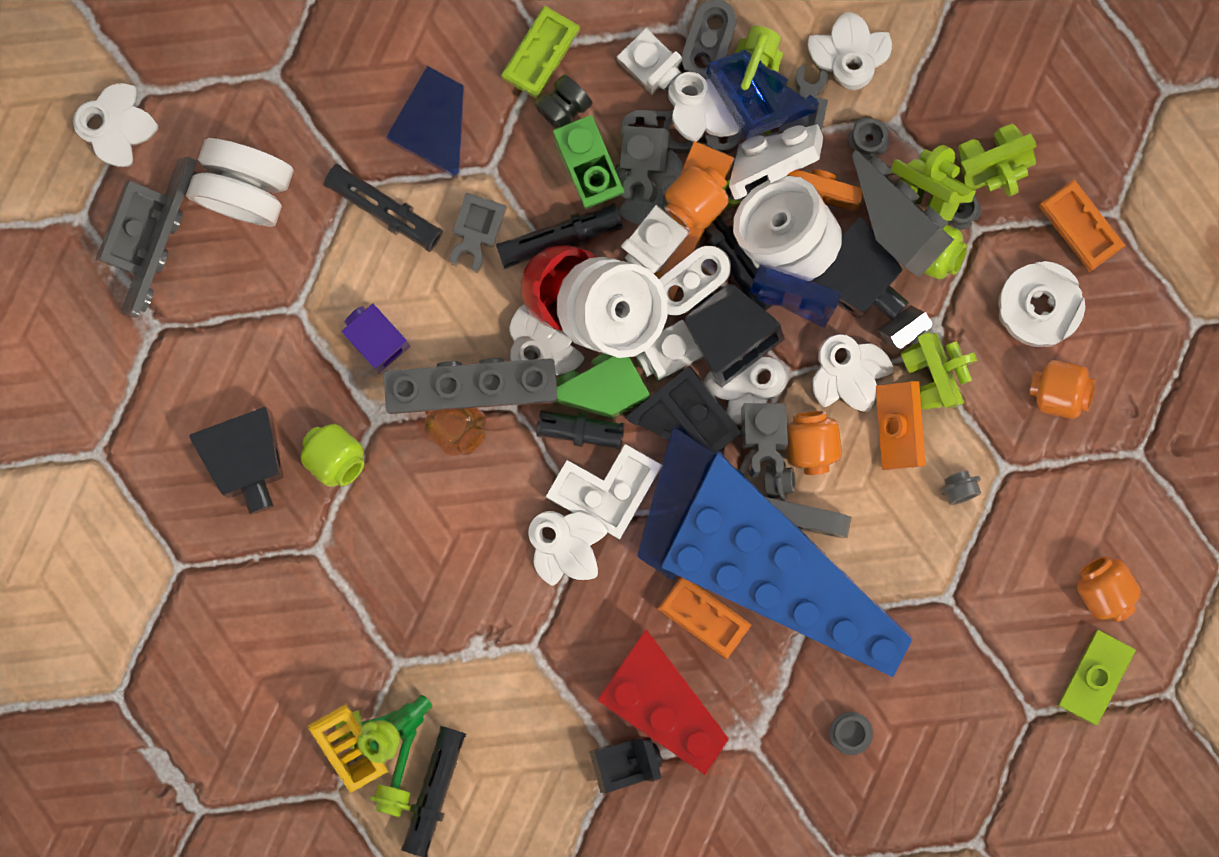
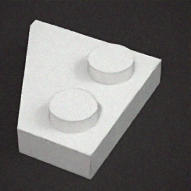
[729,124,823,200]

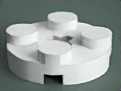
[998,261,1085,347]

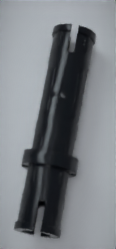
[323,163,443,252]
[496,203,624,269]
[702,215,780,311]
[401,726,467,857]

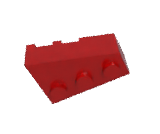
[597,629,729,775]

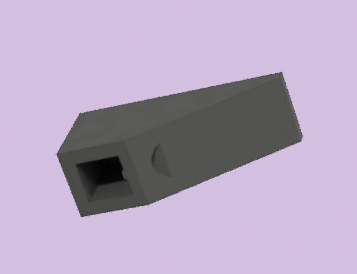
[852,150,954,278]

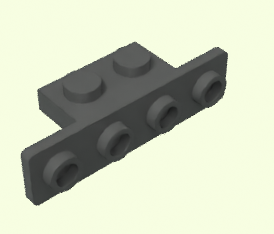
[96,157,198,318]
[384,358,557,414]

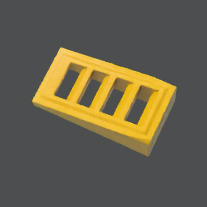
[308,704,388,793]

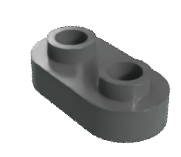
[682,0,736,79]

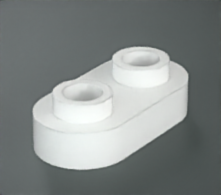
[659,246,731,315]

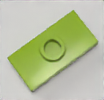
[501,5,580,100]
[1057,630,1136,726]

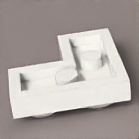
[546,444,662,540]

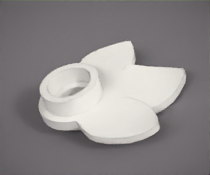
[808,12,892,90]
[668,72,743,142]
[73,84,158,167]
[509,304,585,376]
[812,334,893,412]
[703,357,787,425]
[528,511,608,586]

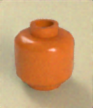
[665,166,728,230]
[1030,360,1096,419]
[786,411,842,475]
[1076,556,1141,622]

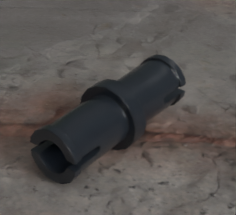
[536,410,625,450]

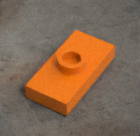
[786,169,863,212]
[1039,179,1126,273]
[876,381,926,470]
[657,577,752,660]

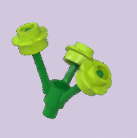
[335,695,433,817]

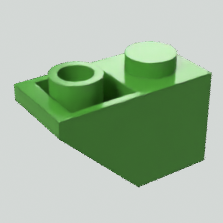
[553,115,624,209]
[555,353,650,420]

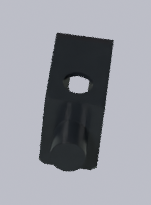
[805,217,909,321]
[684,284,785,388]
[189,406,284,515]

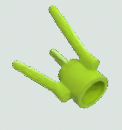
[719,26,784,136]

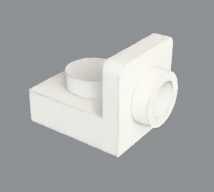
[617,28,682,95]
[621,205,691,273]
[635,320,703,383]

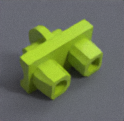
[958,123,1036,197]
[891,145,976,221]
[901,332,978,410]

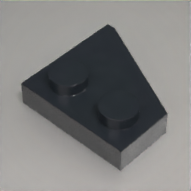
[626,366,742,459]

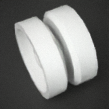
[186,138,294,227]
[733,176,842,287]
[557,257,667,358]

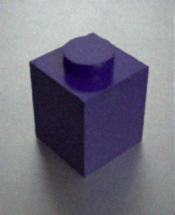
[341,303,410,374]

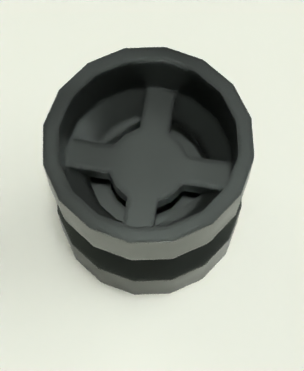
[534,74,593,129]

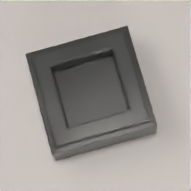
[877,305,932,349]

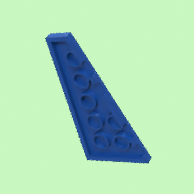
[661,451,912,677]

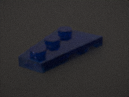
[637,426,744,580]

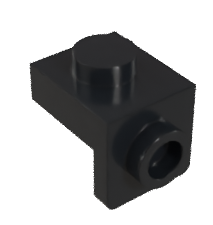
[589,736,662,793]

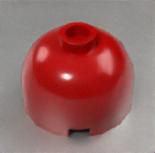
[520,245,596,331]

